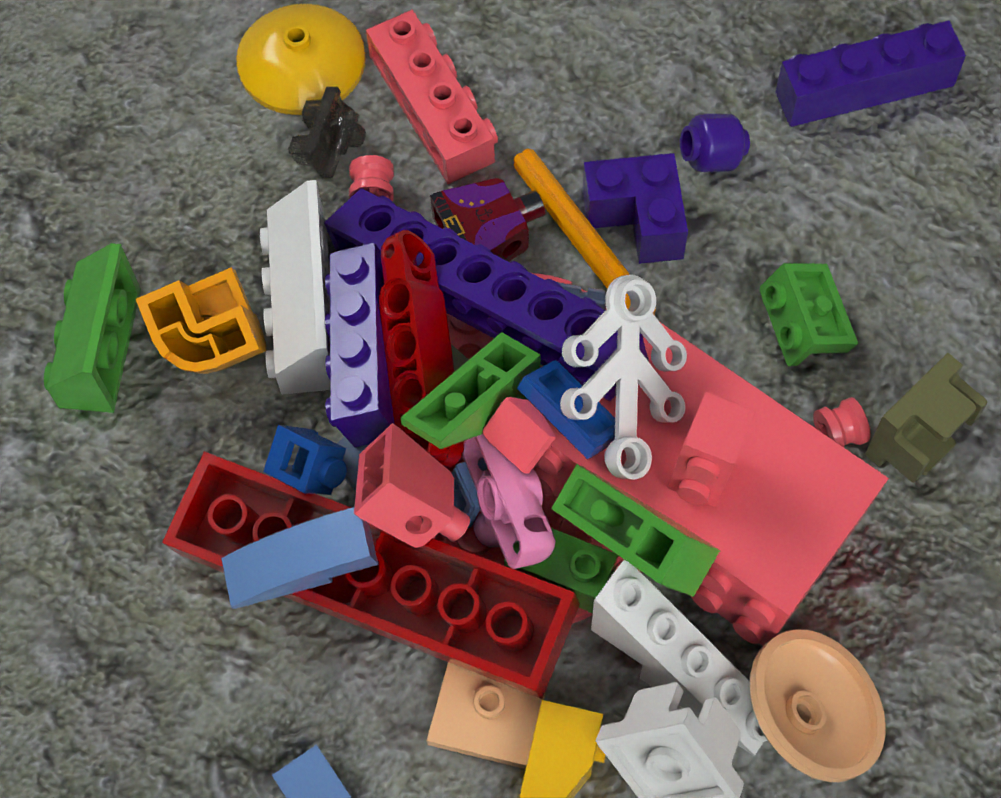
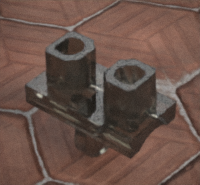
[288,87,367,178]

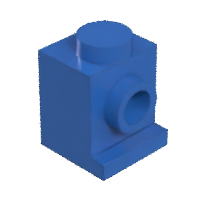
[263,425,347,495]

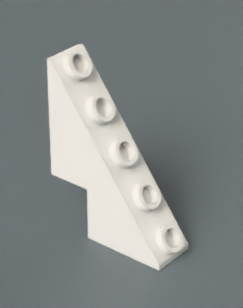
[591,560,768,756]

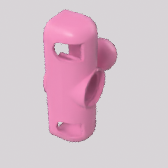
[463,434,556,569]

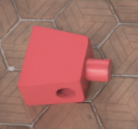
[354,423,470,548]

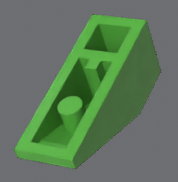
[401,332,541,449]
[551,464,720,597]

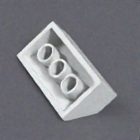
[260,180,331,395]

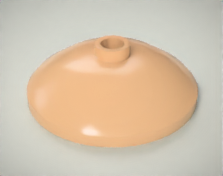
[750,629,886,782]

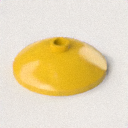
[236,4,366,115]

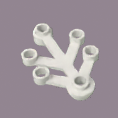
[560,275,687,479]

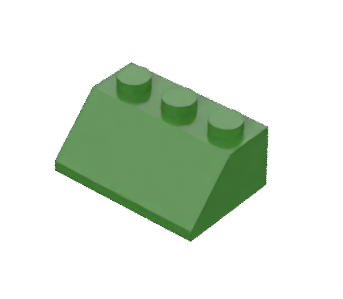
[44,243,141,413]

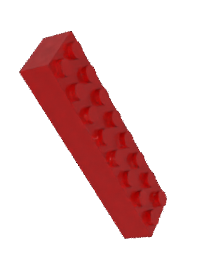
[162,451,580,699]

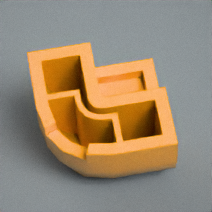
[135,267,267,374]

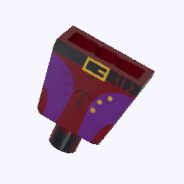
[430,178,546,262]

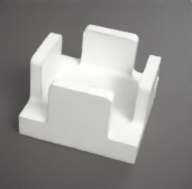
[595,682,744,798]

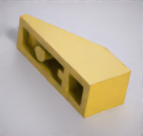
[519,700,606,798]

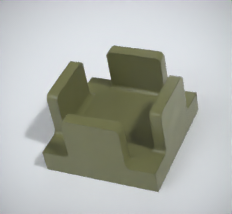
[865,353,988,483]

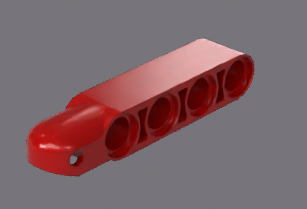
[379,230,464,468]

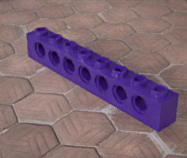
[324,188,649,401]

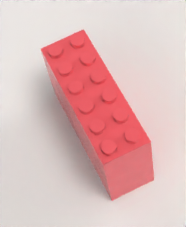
[533,322,889,646]

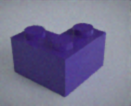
[582,153,688,264]

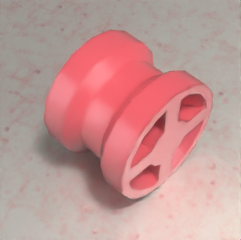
[349,155,394,202]
[813,397,871,447]

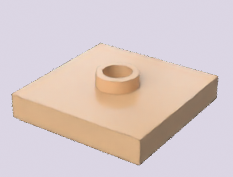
[427,662,548,769]

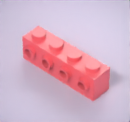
[366,9,498,184]

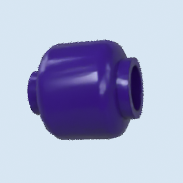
[680,114,750,172]

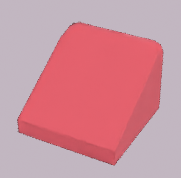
[482,397,556,473]

